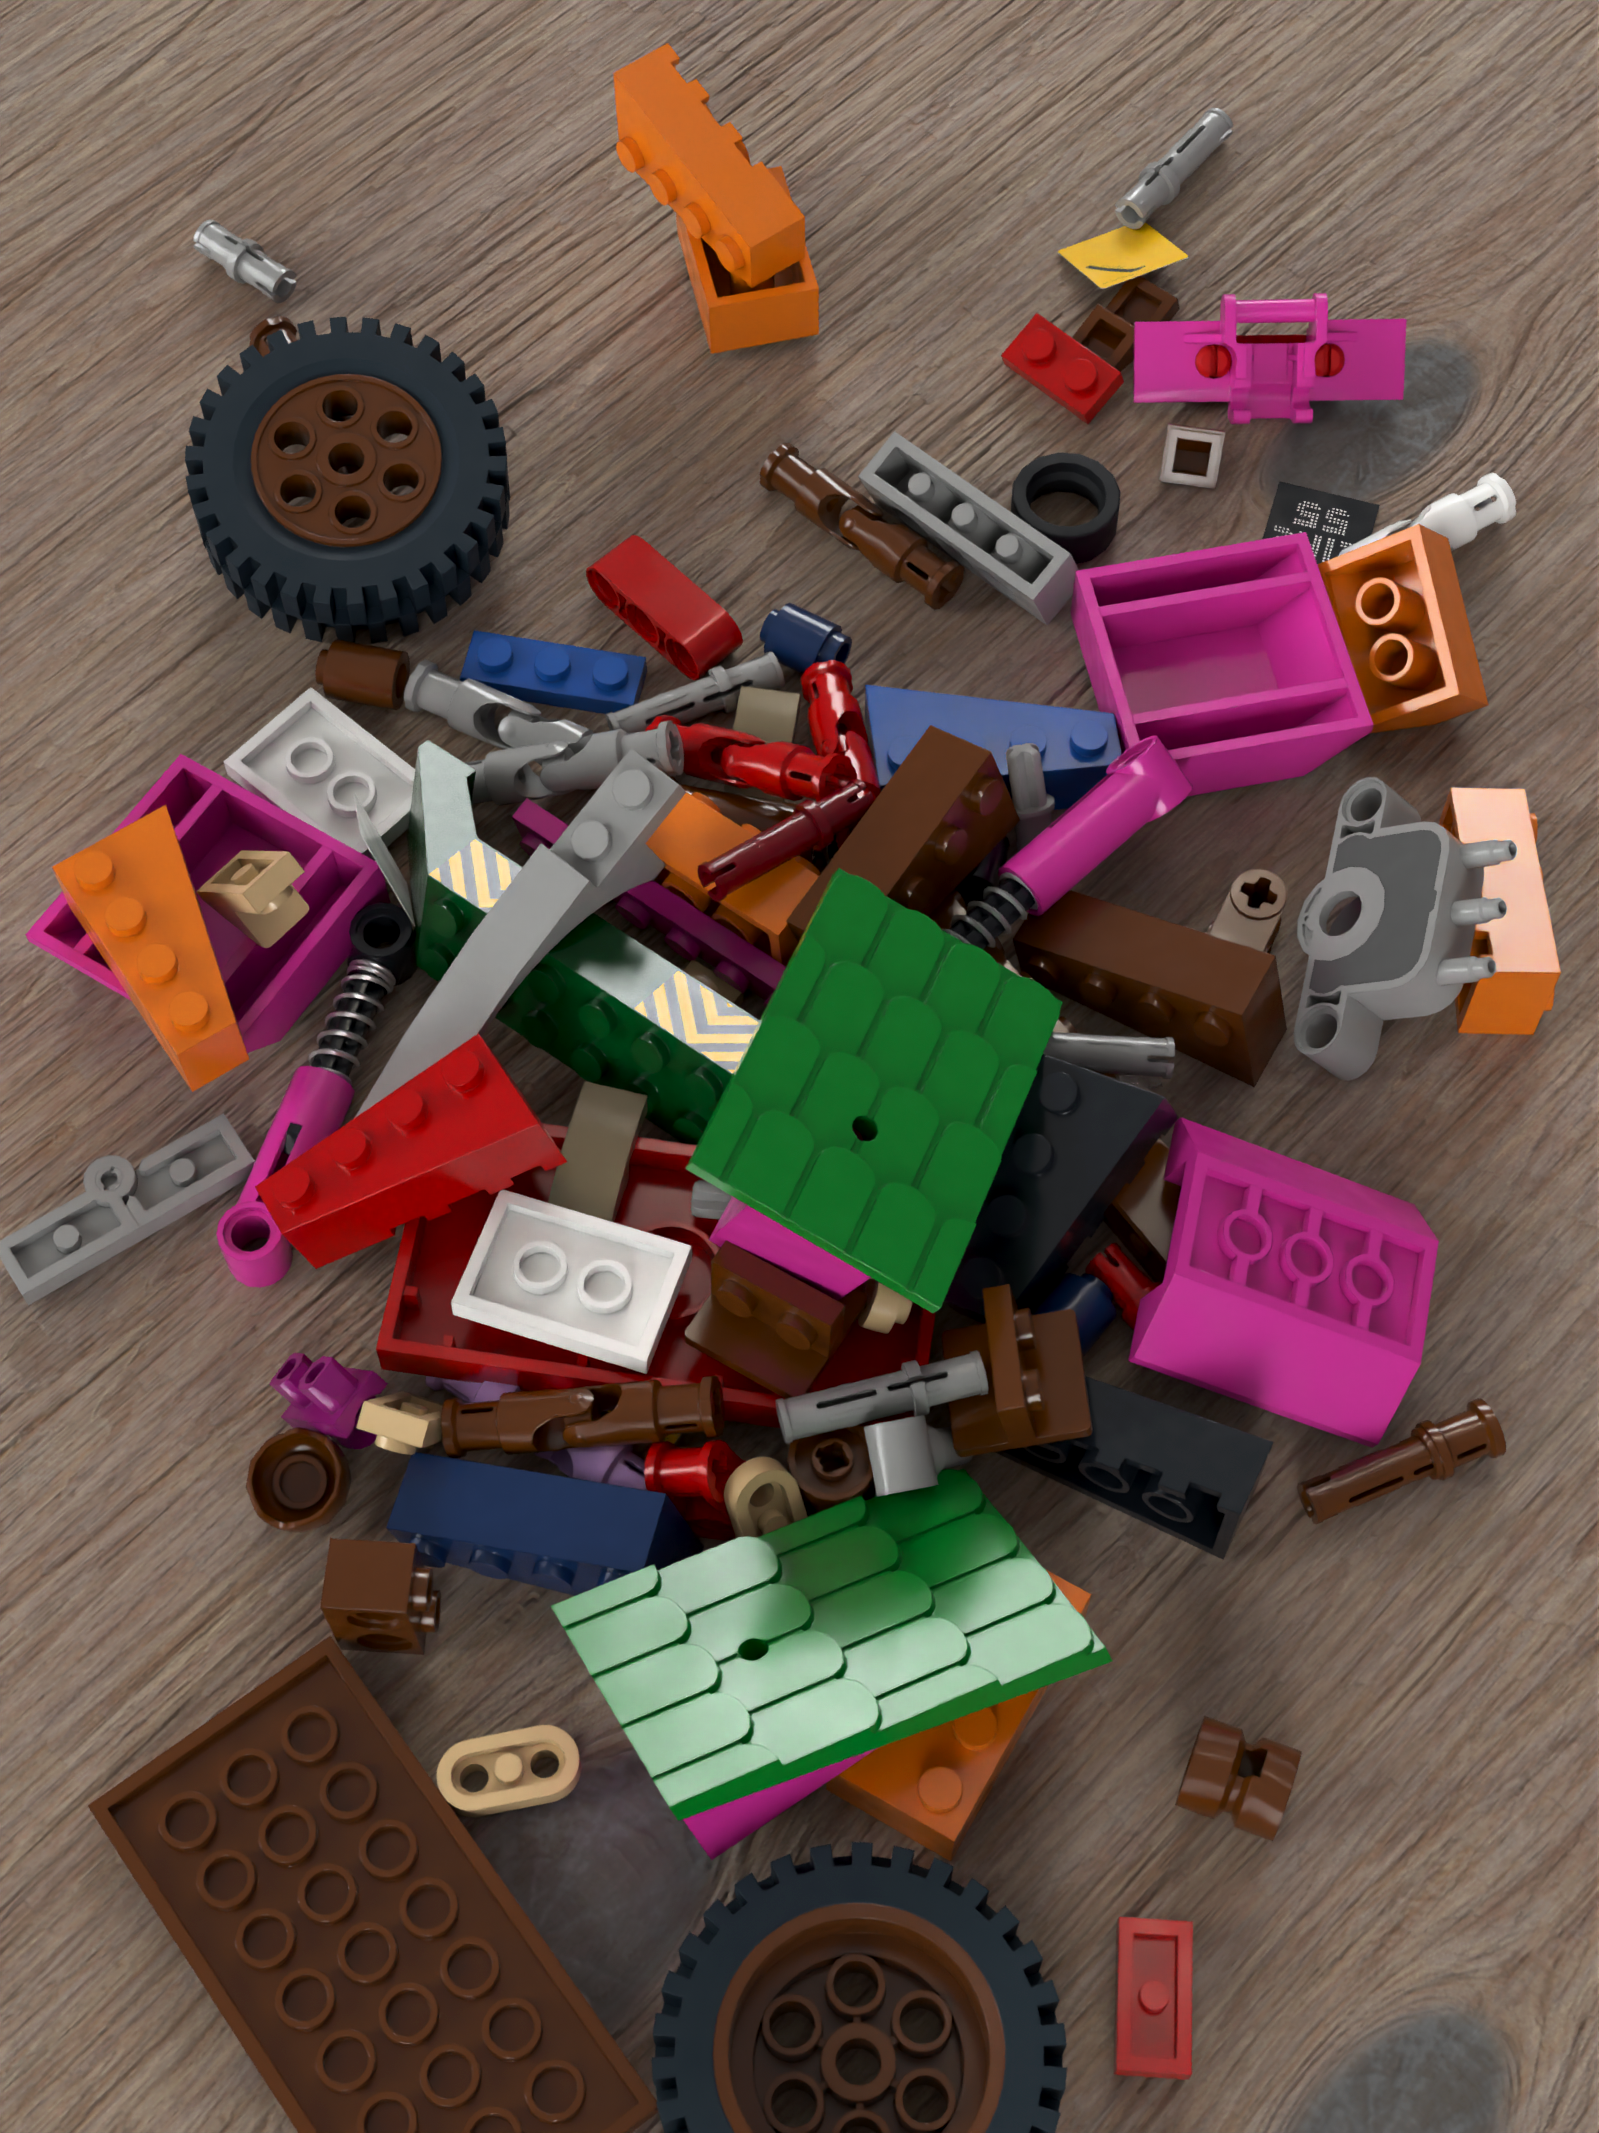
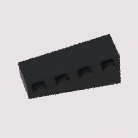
[944,1054,1179,1324]
[995,1376,1274,1560]

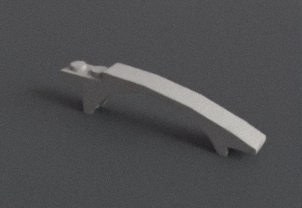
[355,748,686,1117]

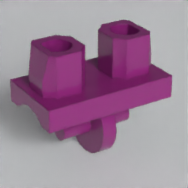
[270,1353,388,1449]

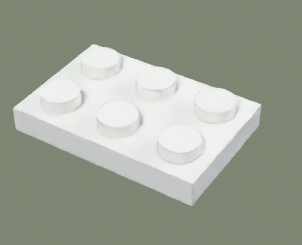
[223,687,415,859]
[451,1189,692,1374]

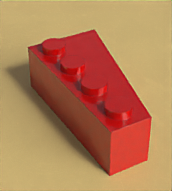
[255,1033,567,1269]

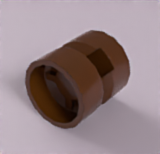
[787,1424,876,1517]
[1175,1716,1302,1841]

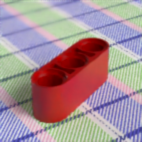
[586,535,743,680]

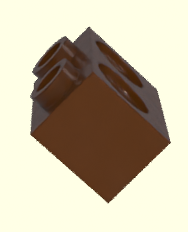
[320,1538,441,1655]

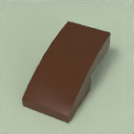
[1072,276,1180,372]

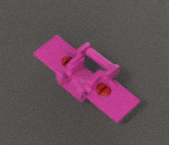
[1133,293,1406,424]

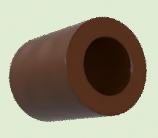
[315,639,410,710]

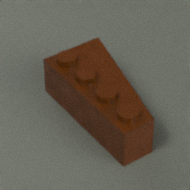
[786,725,1020,943]
[1013,890,1287,1087]

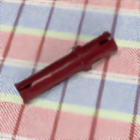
[697,778,875,902]

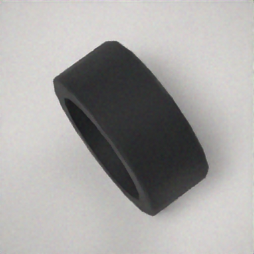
[1010,452,1120,564]

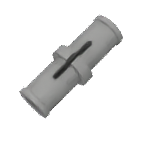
[193,219,297,303]

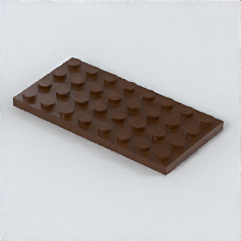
[88,1636,658,2133]

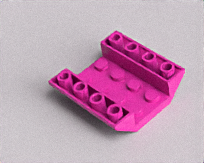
[1128,1117,1439,1448]

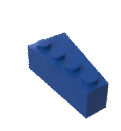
[864,684,1122,810]

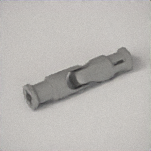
[404,659,593,766]
[464,720,684,806]

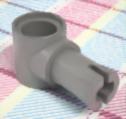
[864,1415,973,1497]

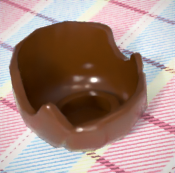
[246,1427,352,1533]

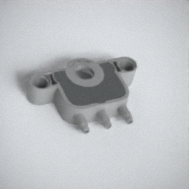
[1294,777,1517,1081]

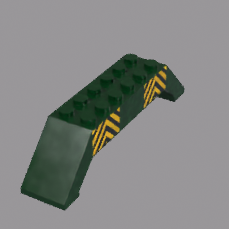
[407,740,760,1145]

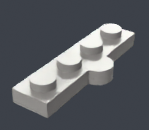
[0,1113,255,1306]

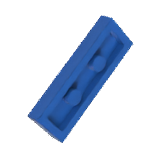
[460,630,647,714]

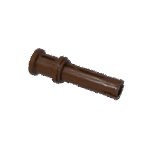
[1297,1398,1506,1524]

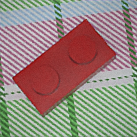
[1001,313,1124,424]
[1114,1917,1193,2080]

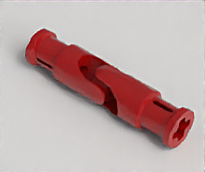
[801,660,881,848]
[645,715,857,801]

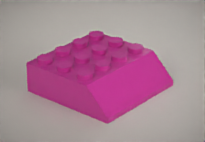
[1070,532,1373,796]
[25,754,391,1053]

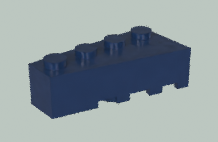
[386,1452,704,1596]

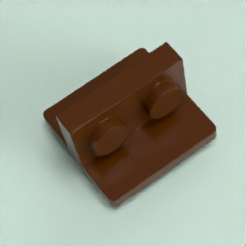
[685,1240,868,1399]
[942,1284,1093,1457]

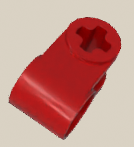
[644,1440,746,1541]

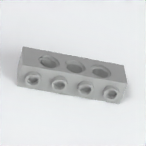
[858,431,1079,626]

